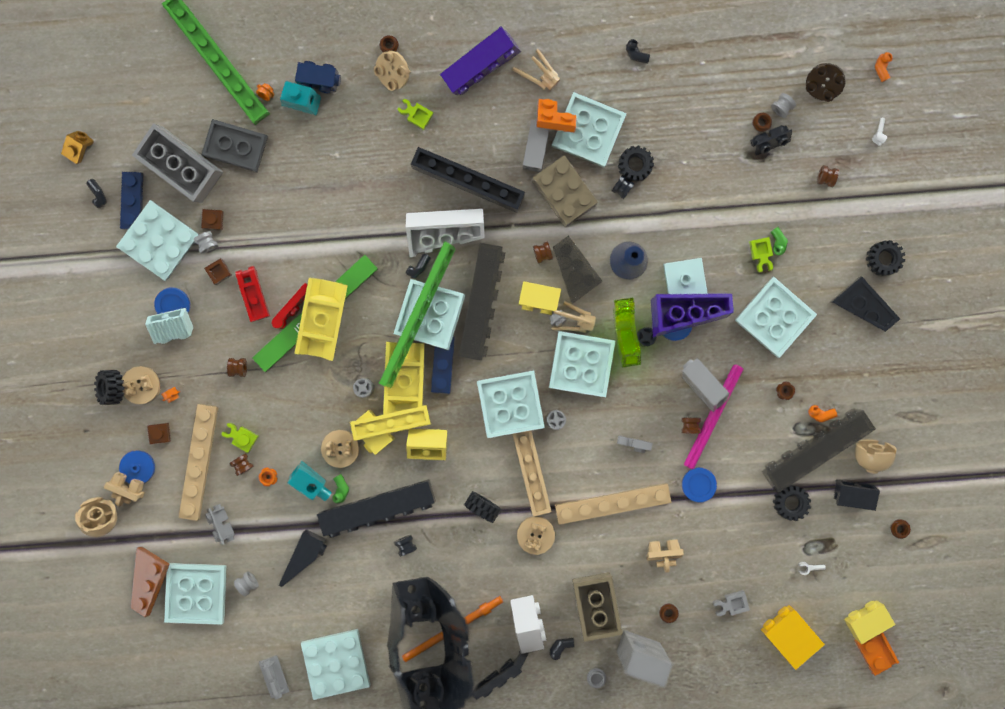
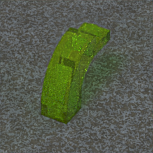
[613,297,641,368]

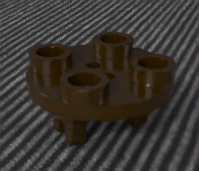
[806,63,846,102]

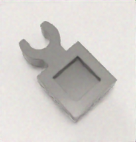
[617,436,652,453]
[712,590,750,616]

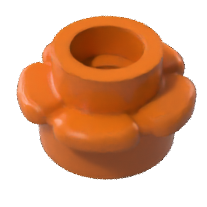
[256,83,274,101]
[161,387,180,403]
[259,467,278,486]

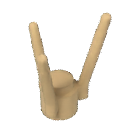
[512,49,560,90]
[552,301,596,333]

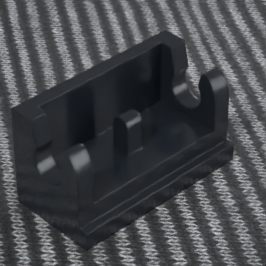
[834,480,880,511]

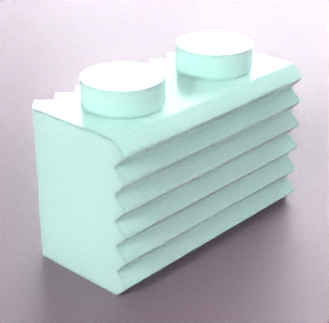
[145,308,193,344]

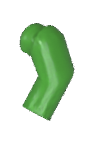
[770,227,788,255]
[332,474,349,504]

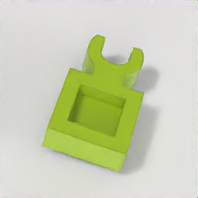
[397,99,434,130]
[749,237,773,273]
[221,423,259,453]

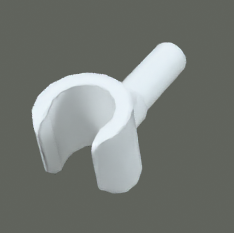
[872,118,887,146]
[799,562,825,575]

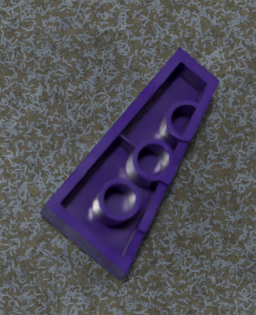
[440,26,521,95]
[651,294,734,338]

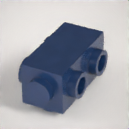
[295,61,341,94]

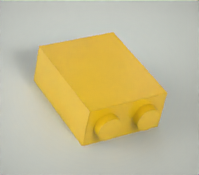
[761,605,825,670]

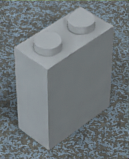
[682,358,729,412]

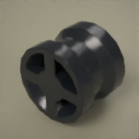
[611,175,635,200]
[636,327,657,347]
[394,535,417,557]

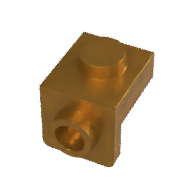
[61,131,94,164]

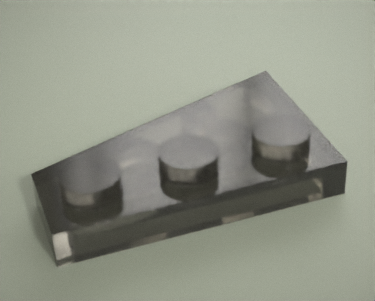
[553,235,603,304]

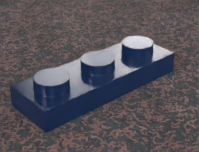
[120,172,144,230]
[431,337,455,394]

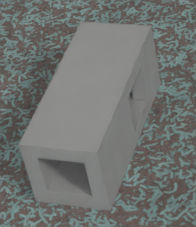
[522,119,549,172]

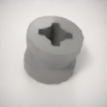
[771,93,796,118]
[194,231,218,254]
[353,378,374,398]
[546,410,566,430]
[234,572,259,596]

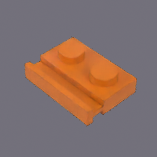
[854,632,899,676]

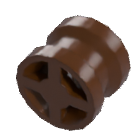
[817,165,839,188]
[533,241,553,264]
[227,358,247,377]
[682,417,701,434]
[229,454,254,476]

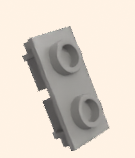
[205,504,235,545]
[259,655,290,699]

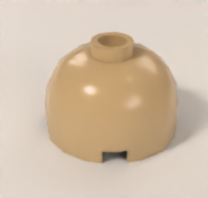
[855,439,897,474]
[75,497,118,537]

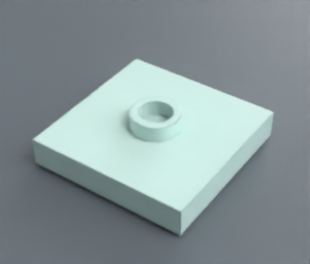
[663,258,708,294]

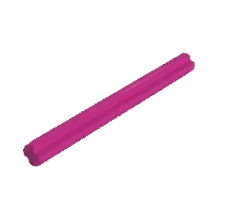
[684,364,743,469]

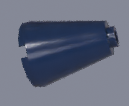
[610,242,648,280]

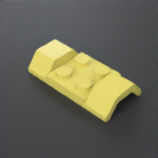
[295,278,348,361]
[383,342,425,415]

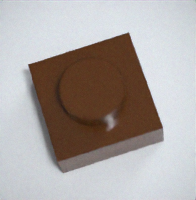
[201,209,224,230]
[204,258,232,285]
[147,423,171,444]

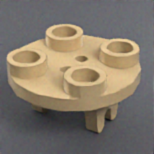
[374,51,411,91]
[122,366,160,404]
[321,430,360,468]
[517,516,555,555]

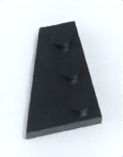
[831,276,900,332]
[473,650,529,700]

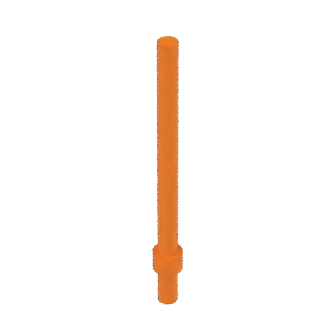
[402,596,504,662]

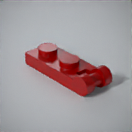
[235,266,270,322]
[271,283,308,329]

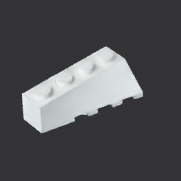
[406,209,485,257]

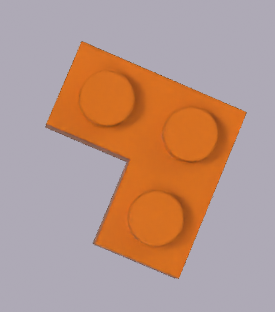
[536,99,576,133]

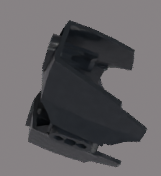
[387,577,475,709]

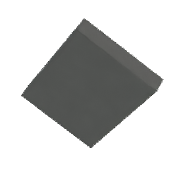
[201,119,268,172]

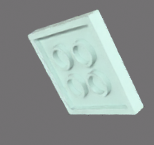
[551,92,627,168]
[116,200,199,281]
[735,277,817,358]
[393,279,465,350]
[549,331,615,397]
[477,371,545,438]
[164,563,227,625]
[301,629,370,700]

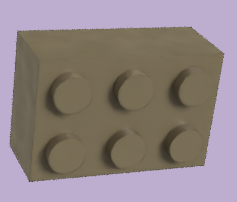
[532,155,598,228]
[572,572,623,642]

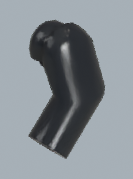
[626,39,650,64]
[86,179,107,208]
[406,254,431,278]
[549,638,575,660]

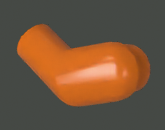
[875,52,893,82]
[808,405,837,422]

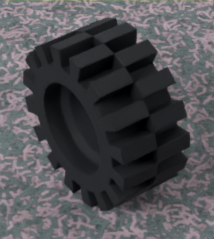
[618,145,654,183]
[866,240,906,276]
[94,370,125,405]
[773,485,811,521]
[464,491,501,523]

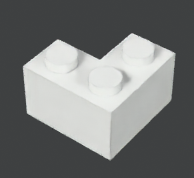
[510,595,546,653]

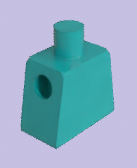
[280,81,322,116]
[287,461,332,501]

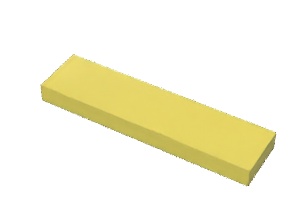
[350,405,430,441]

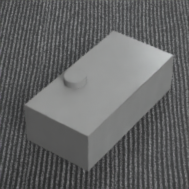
[132,124,223,203]
[616,630,672,687]

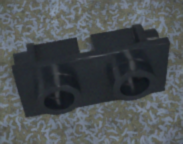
[750,125,792,156]

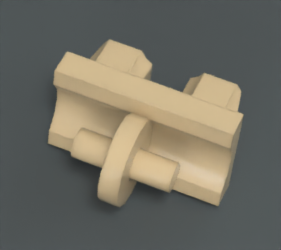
[104,472,145,507]
[646,539,684,572]

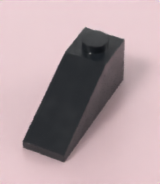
[278,530,327,587]

